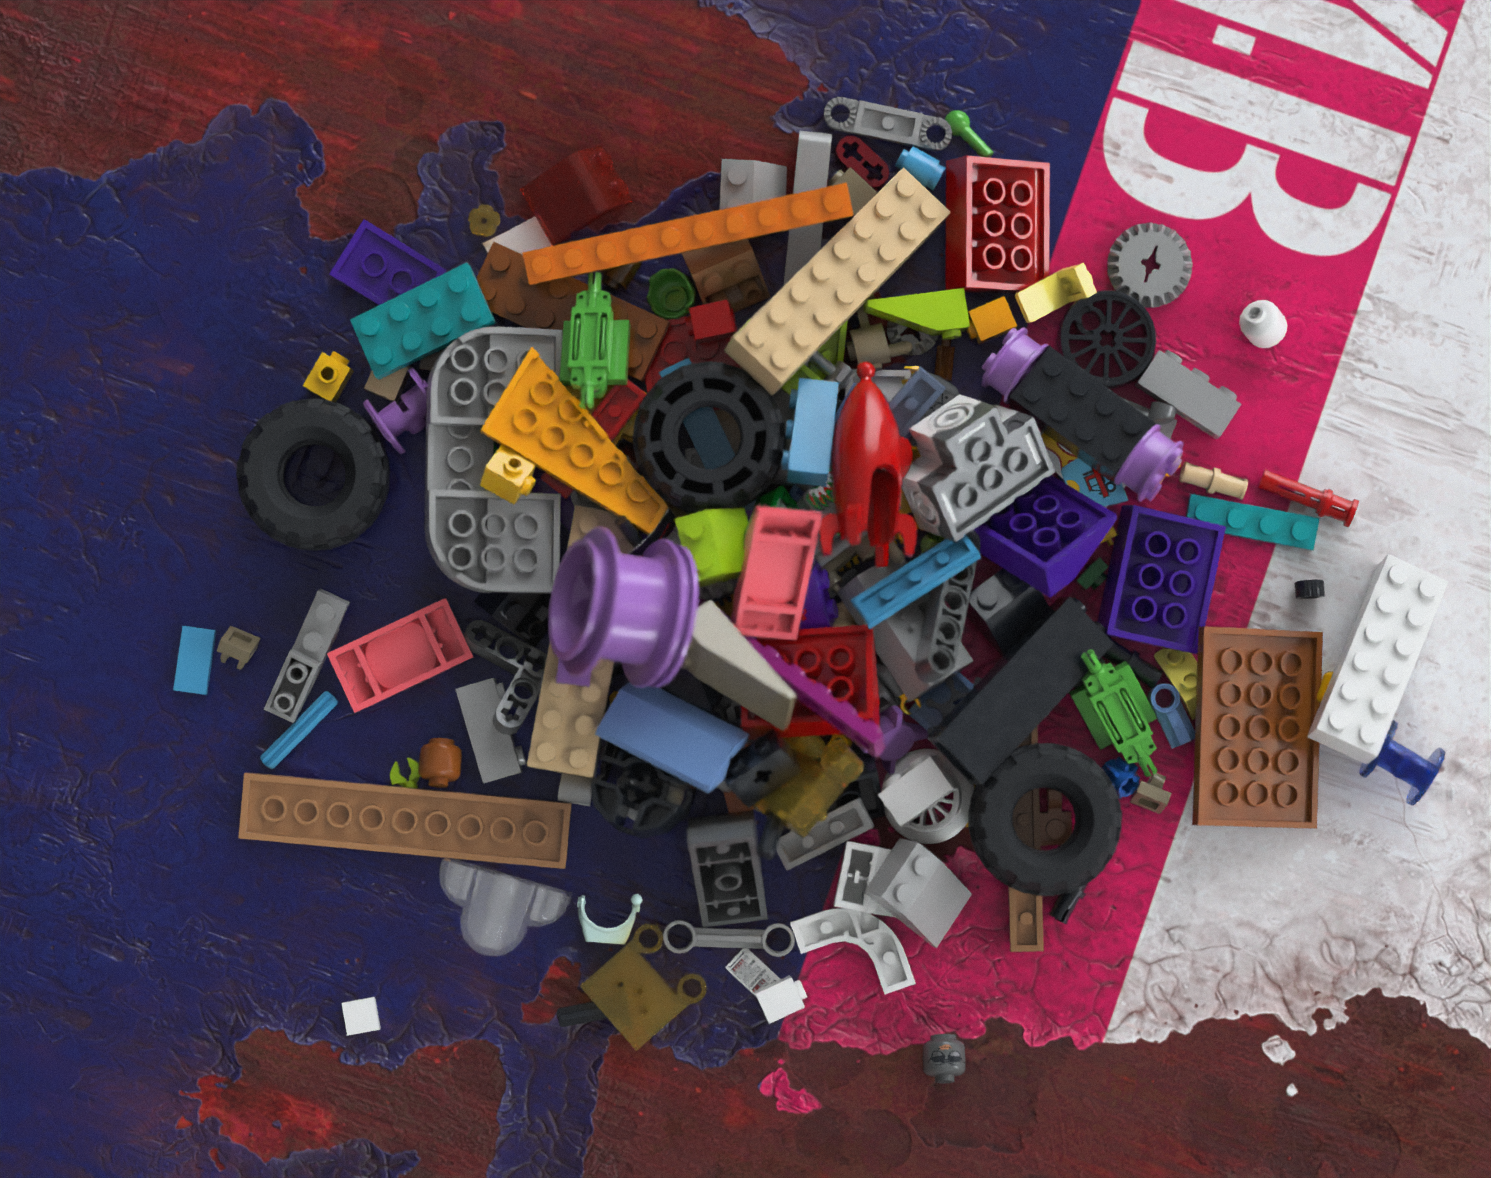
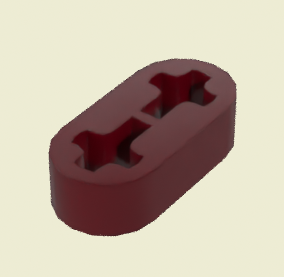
[836,136,889,189]

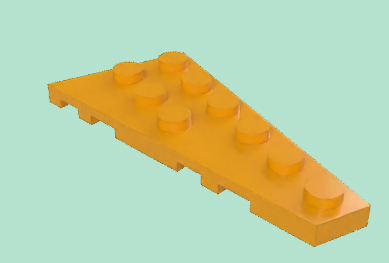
[480,347,668,536]

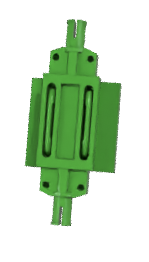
[560,272,631,409]
[1069,650,1158,777]

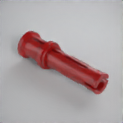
[1258,469,1359,527]

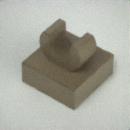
[217,626,261,670]
[1130,773,1172,814]

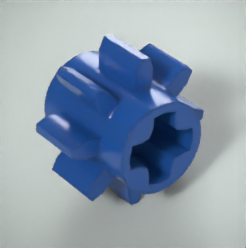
[1102,757,1140,799]

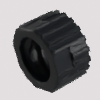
[1294,579,1325,599]

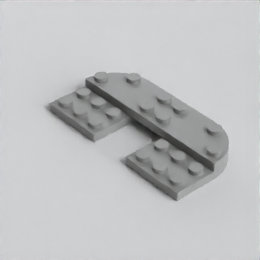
[425,327,563,594]

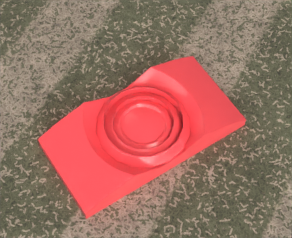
[732,506,822,640]
[327,598,474,713]

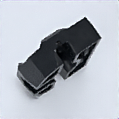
[590,741,698,839]

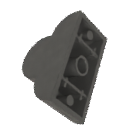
[687,810,768,928]

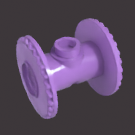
[363,367,427,454]

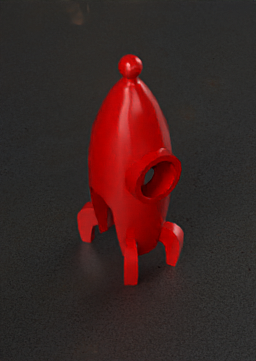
[819,362,917,568]

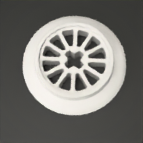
[882,749,974,844]

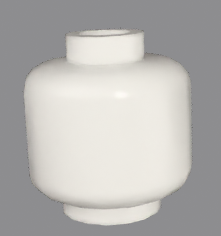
[1239,300,1287,348]

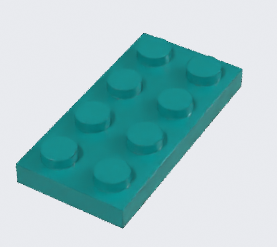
[350,263,496,380]

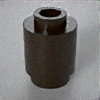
[599,262,643,292]

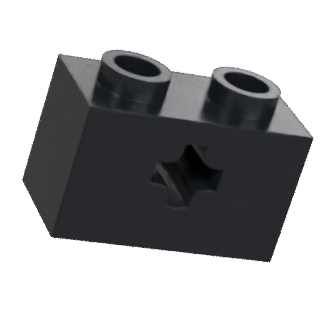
[724,729,802,808]

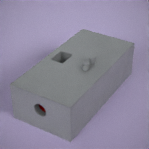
[837,558,973,702]

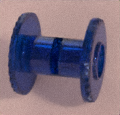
[1359,720,1446,806]

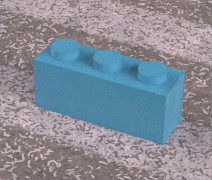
[781,378,839,487]

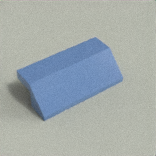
[595,682,749,793]

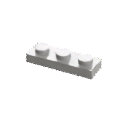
[776,797,875,870]

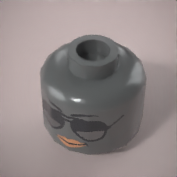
[922,1034,966,1084]

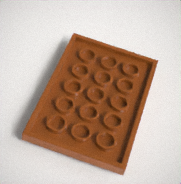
[1192,626,1323,829]

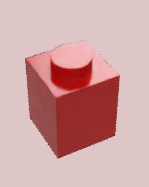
[685,300,737,344]

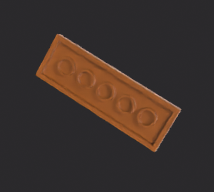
[476,242,671,382]

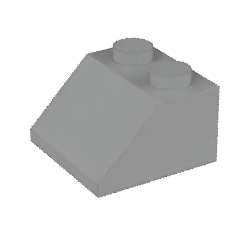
[720,159,787,232]

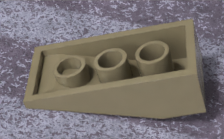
[681,600,796,730]

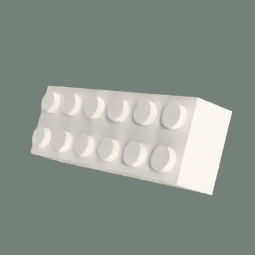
[1307,554,1449,764]

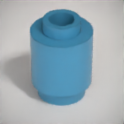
[895,146,945,190]

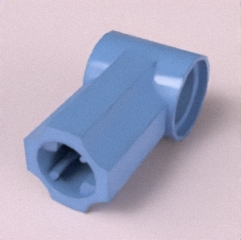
[1147,683,1195,749]

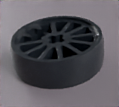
[1057,290,1156,389]

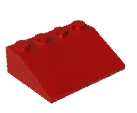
[945,156,1050,293]
[741,625,880,740]

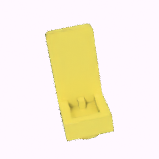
[1015,263,1097,323]
[1154,648,1197,720]

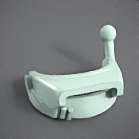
[577,894,642,945]

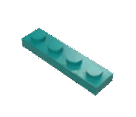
[1186,494,1320,551]

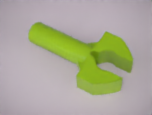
[389,757,420,788]

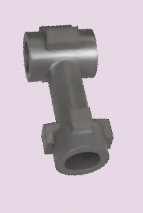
[804,351,853,392]

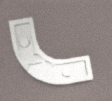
[790,908,916,994]

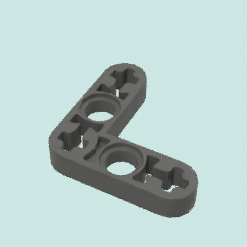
[464,620,547,735]

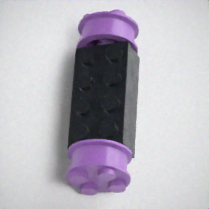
[981,327,1184,502]

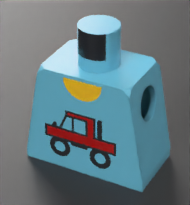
[1058,458,1128,506]

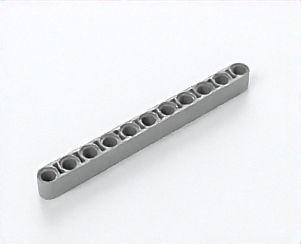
[771,131,832,486]

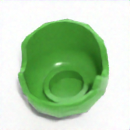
[646,268,696,320]

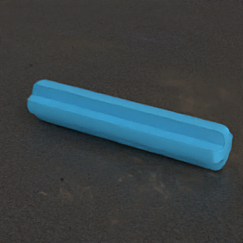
[260,691,338,769]

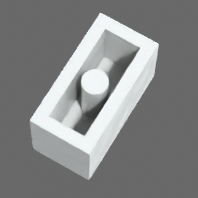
[878,754,959,827]

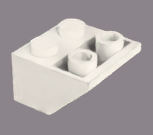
[833,840,895,917]

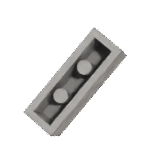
[1134,350,1241,439]
[455,678,527,784]

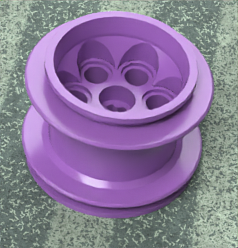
[548,527,698,688]

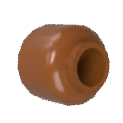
[418,738,462,788]

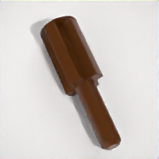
[934,339,955,382]

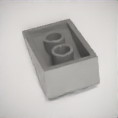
[864,838,972,948]

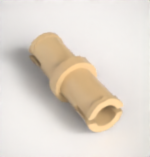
[1179,461,1248,500]

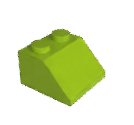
[675,508,748,588]

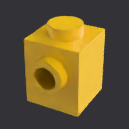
[303,351,354,402]
[480,445,536,505]

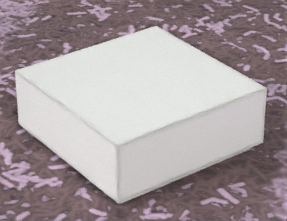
[342,996,381,1036]

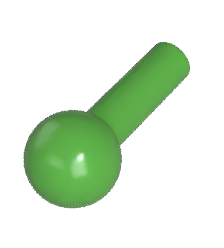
[945,110,994,158]

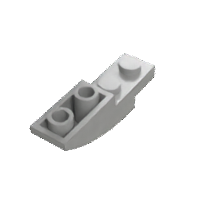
[264,588,350,723]

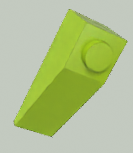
[863,288,970,340]

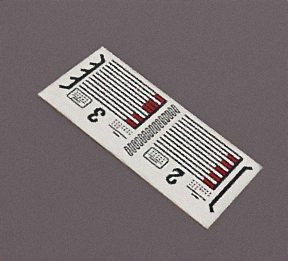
[725,948,780,996]

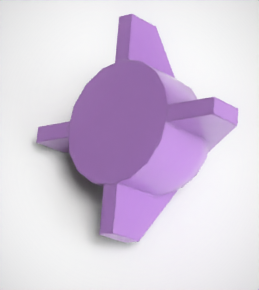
[858,705,928,774]

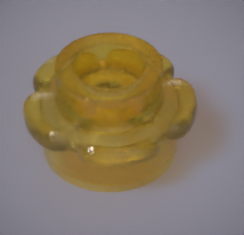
[468,205,500,237]

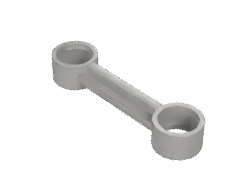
[663,920,795,957]

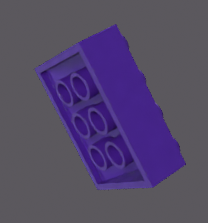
[974,475,1117,598]
[1097,505,1226,655]

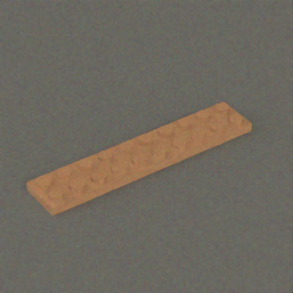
[238,772,572,869]

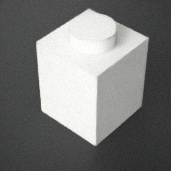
[754,975,807,1024]

